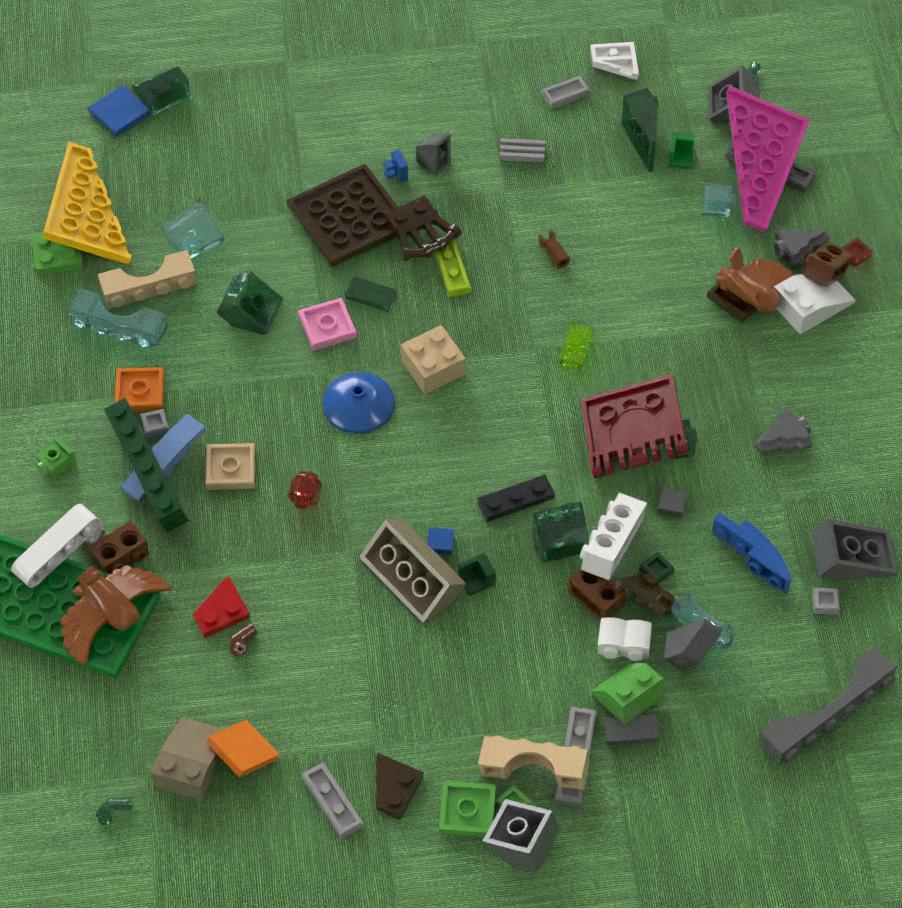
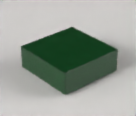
[639,552,675,584]

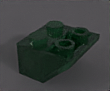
[532,501,589,564]

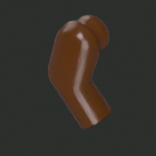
[230,623,257,657]

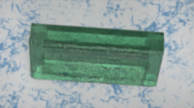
[345,277,397,312]

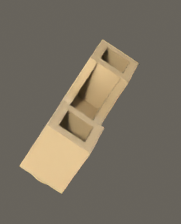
[98,250,197,309]
[478,736,590,790]

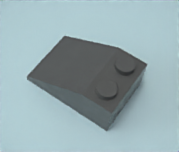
[811,519,898,580]

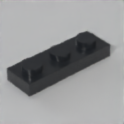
[477,474,555,522]

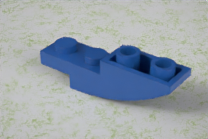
[712,513,791,594]

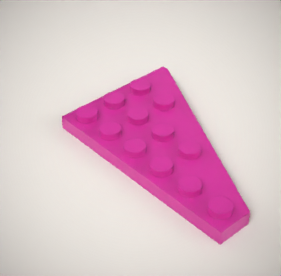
[726,86,810,233]

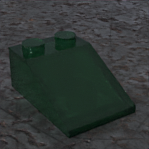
[621,88,659,172]

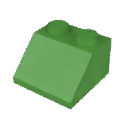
[591,663,664,725]

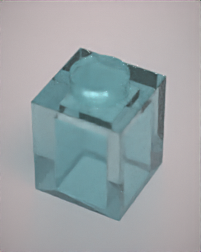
[702,183,736,217]

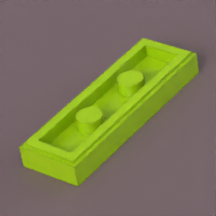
[431,237,471,297]

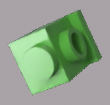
[36,437,77,481]

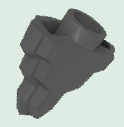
[773,228,829,267]
[754,410,813,453]

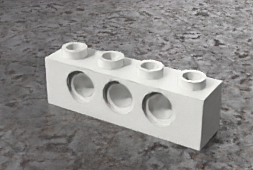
[580,493,647,580]

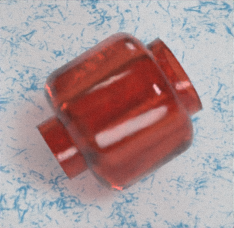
[288,471,322,510]

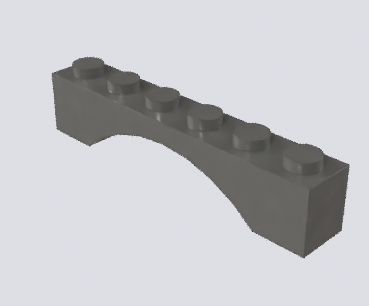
[758,645,897,765]

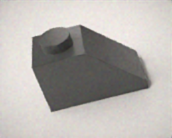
[416,132,451,175]
[664,619,722,670]

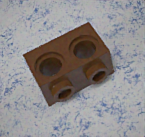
[803,242,853,287]
[88,521,149,574]
[568,569,626,621]

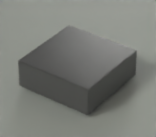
[658,488,687,517]

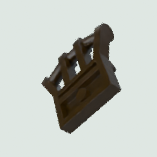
[385,195,462,261]

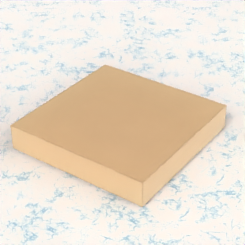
[205,443,255,490]

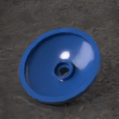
[323,372,395,434]

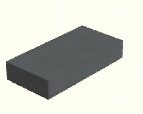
[604,714,659,746]

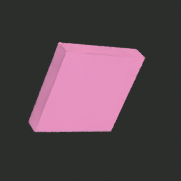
[298,298,357,351]

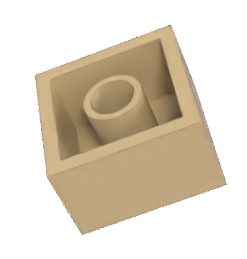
[400,325,466,394]

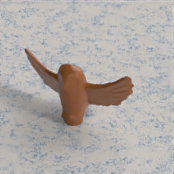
[716,248,794,313]
[61,565,172,665]

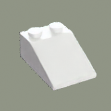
[774,274,856,334]

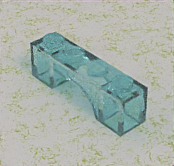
[68,288,168,349]

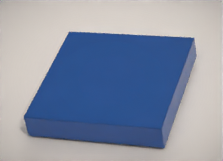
[88,85,151,137]

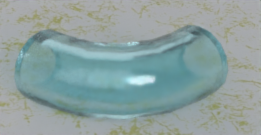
[671,594,735,649]

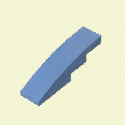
[121,414,205,502]

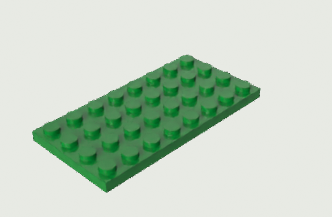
[0,535,161,679]

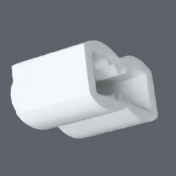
[598,618,652,661]

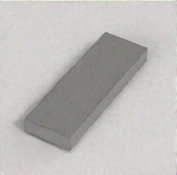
[301,762,364,840]

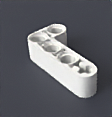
[11,504,105,588]

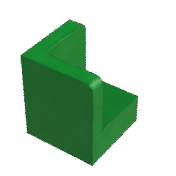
[668,132,695,169]

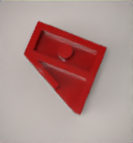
[193,576,250,638]

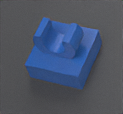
[383,149,408,182]

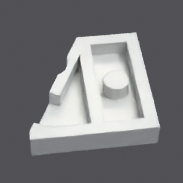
[590,42,639,80]

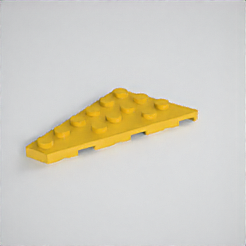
[42,142,132,265]

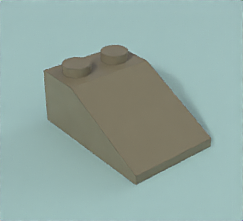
[151,717,224,801]

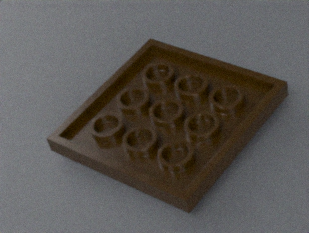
[287,163,398,267]

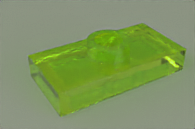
[559,322,594,369]

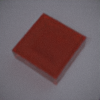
[841,237,873,267]

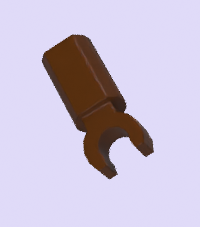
[538,230,570,269]

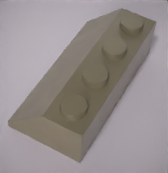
[359,519,466,623]

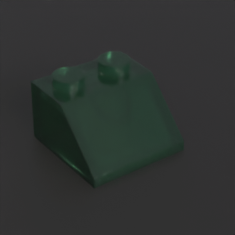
[131,66,191,115]
[216,270,283,335]

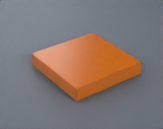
[114,367,165,412]
[206,720,280,778]

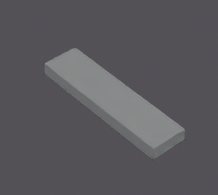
[555,706,597,808]

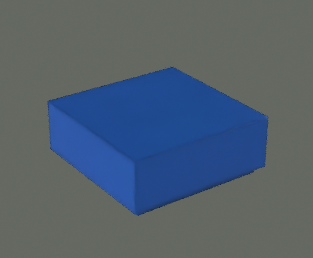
[428,527,454,555]

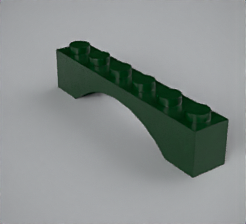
[104,398,189,533]

